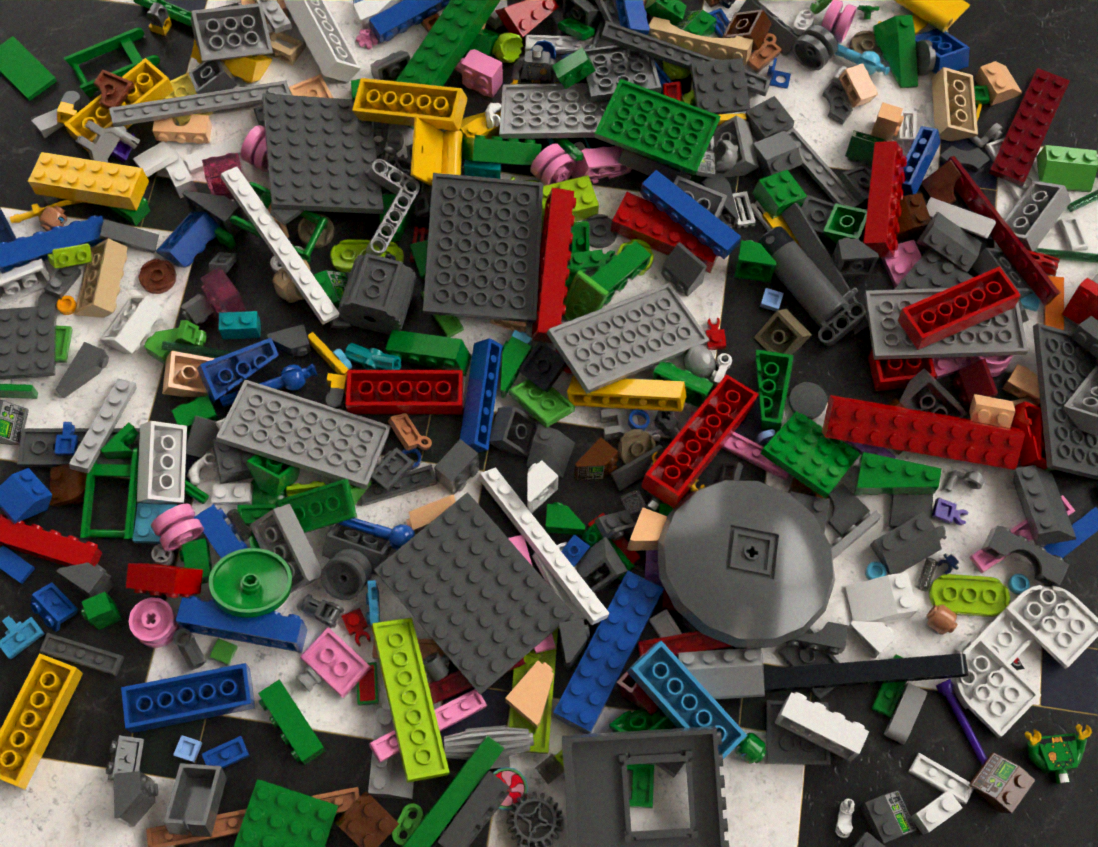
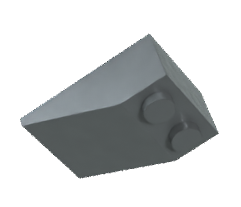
[182,191,244,237]

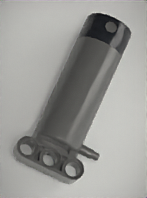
[757,226,866,347]

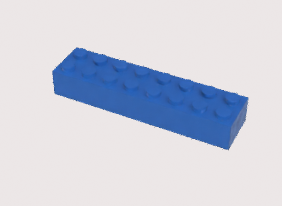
[553,571,664,734]

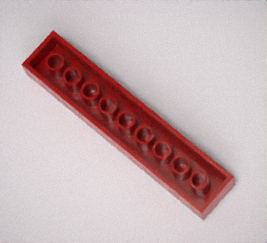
[822,395,1025,470]

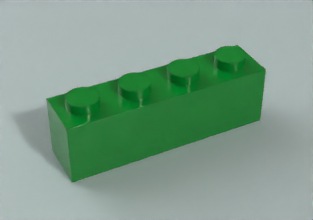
[258,679,326,765]

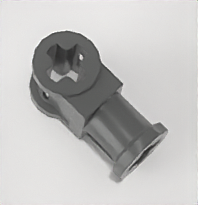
[654,410,681,441]
[301,594,344,628]

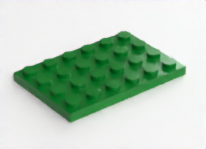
[594,79,721,176]

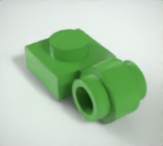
[177,320,207,347]

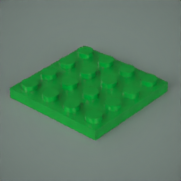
[760,411,861,499]
[234,779,339,847]

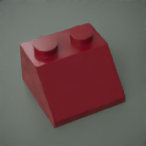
[953,359,998,412]

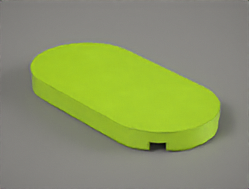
[330,239,404,273]
[929,574,1010,617]

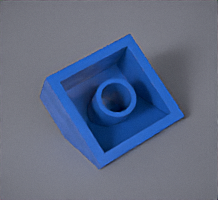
[0,468,53,524]

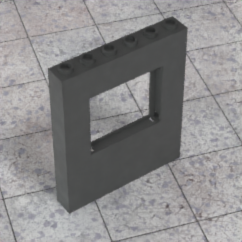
[562,726,729,847]

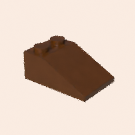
[896,193,931,240]

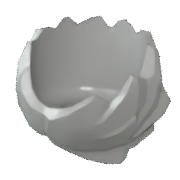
[713,140,738,171]
[683,345,716,378]

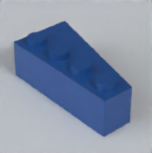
[197,338,279,403]

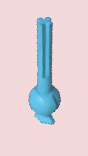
[835,43,890,75]

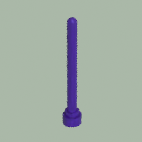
[936,679,987,765]

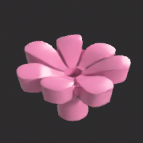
[356,29,378,50]

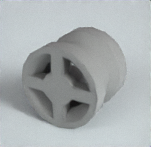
[151,544,175,565]
[296,666,322,692]

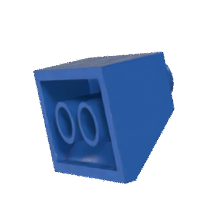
[156,212,219,267]

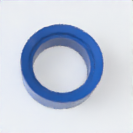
[628,409,650,430]
[402,448,422,470]

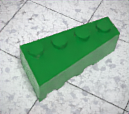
[853,452,942,496]

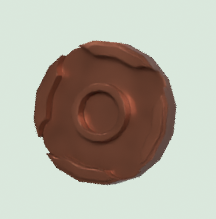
[138,259,177,294]

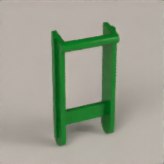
[64,27,160,96]
[230,182,328,263]
[80,448,139,539]

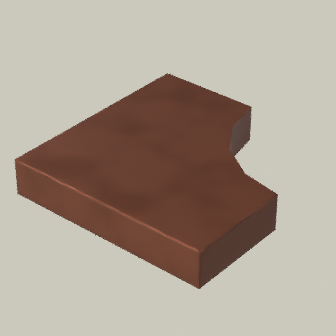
[94,70,135,110]
[921,160,962,204]

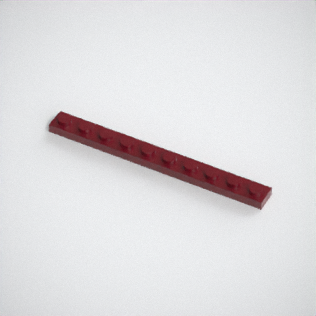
[943,156,1060,305]

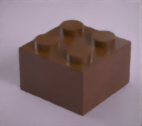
[335,791,399,847]

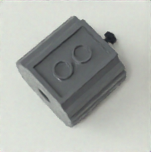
[338,253,417,335]

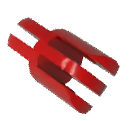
[1028,250,1060,276]

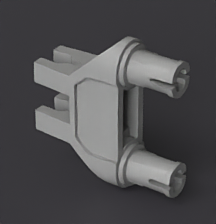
[75,120,140,163]
[600,408,660,441]

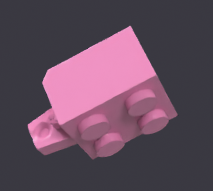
[455,49,503,98]

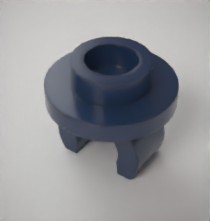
[937,553,959,574]

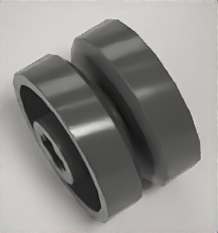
[792,25,838,71]
[320,549,372,600]

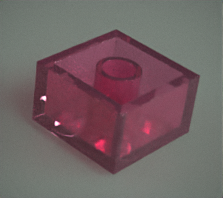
[202,153,246,195]
[200,266,246,316]

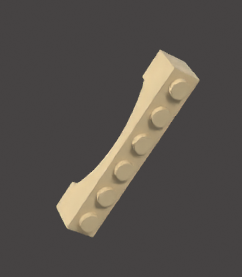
[647,17,753,65]

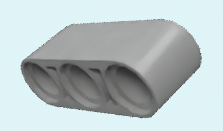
[884,682,927,745]

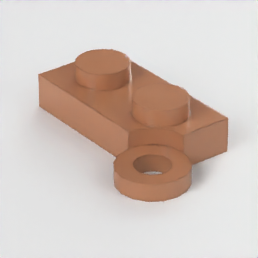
[746,33,782,73]
[388,413,432,451]

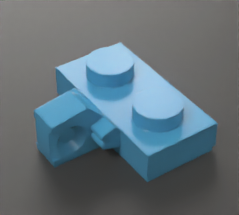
[0,616,45,660]

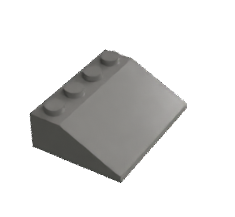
[190,3,273,62]

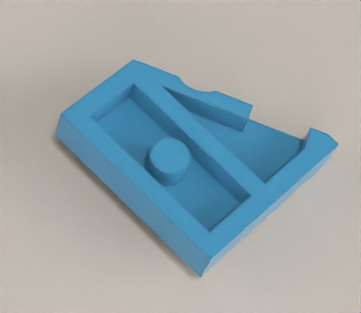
[366,580,380,629]

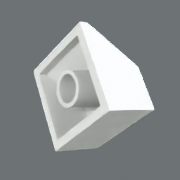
[527,460,558,513]

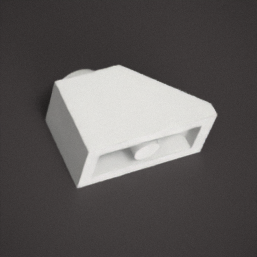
[848,621,896,658]

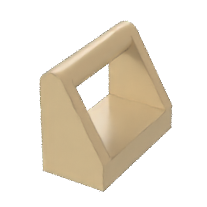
[268,31,306,66]

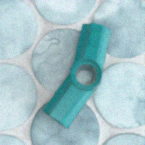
[345,343,401,370]

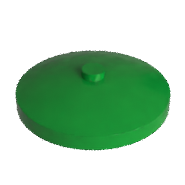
[209,548,292,618]

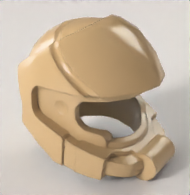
[273,260,310,303]

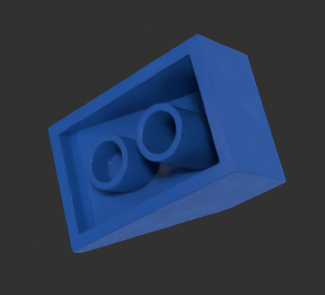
[915,28,970,74]

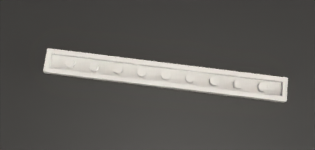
[220,167,340,324]
[478,467,609,625]

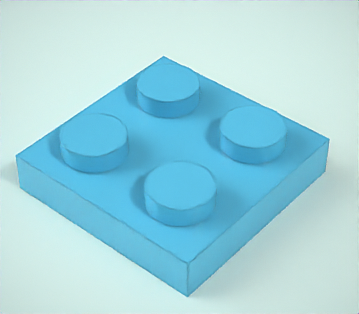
[133,503,178,544]

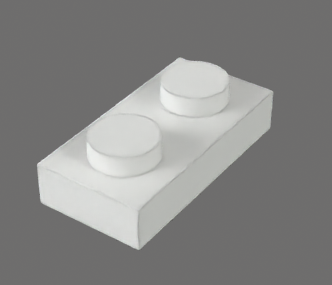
[211,483,253,505]

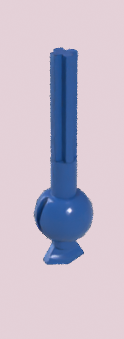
[220,364,318,408]
[337,518,415,551]

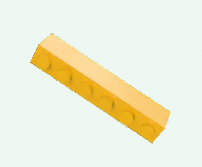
[567,376,686,412]

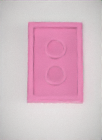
[300,627,372,698]

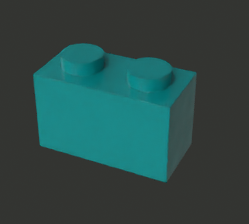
[219,311,261,339]

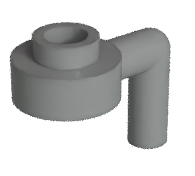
[969,123,1003,148]
[944,470,985,492]

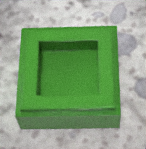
[209,638,238,666]

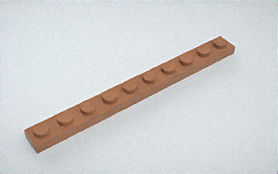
[146,787,360,847]

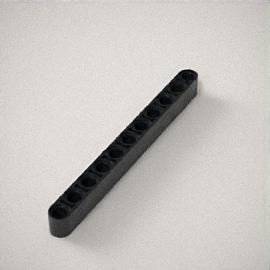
[764,653,969,693]

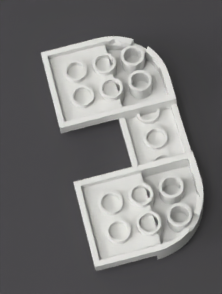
[952,585,1098,738]

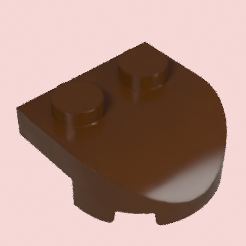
[49,464,87,507]

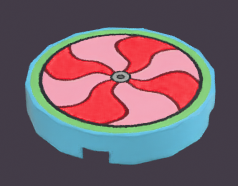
[493,767,528,811]

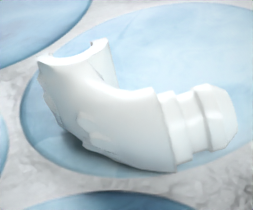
[485,103,501,128]
[187,453,216,485]
[835,799,855,838]

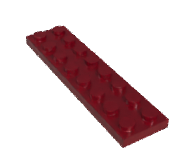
[989,68,1070,187]

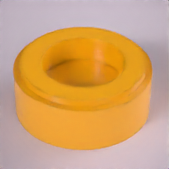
[56,295,77,315]

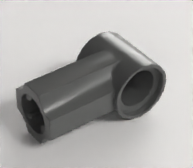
[173,628,207,670]

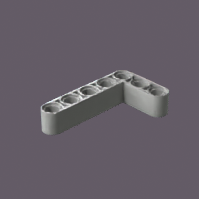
[366,159,420,256]

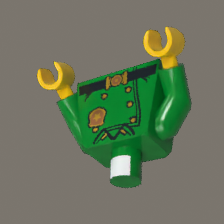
[1025,724,1092,784]

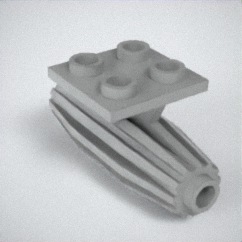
[444,725,534,769]

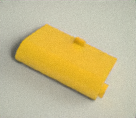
[894,0,970,33]
[411,117,463,186]

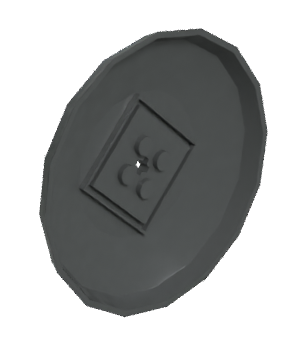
[657,480,835,648]

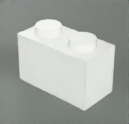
[911,790,962,835]

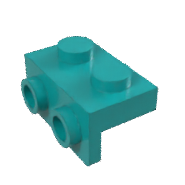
[464,160,501,179]

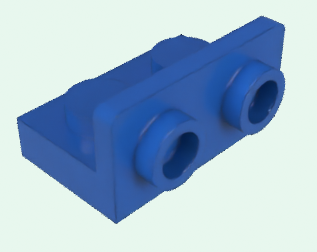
[30,582,78,632]

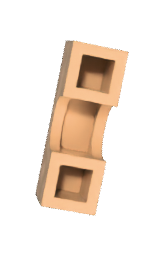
[152,115,212,144]

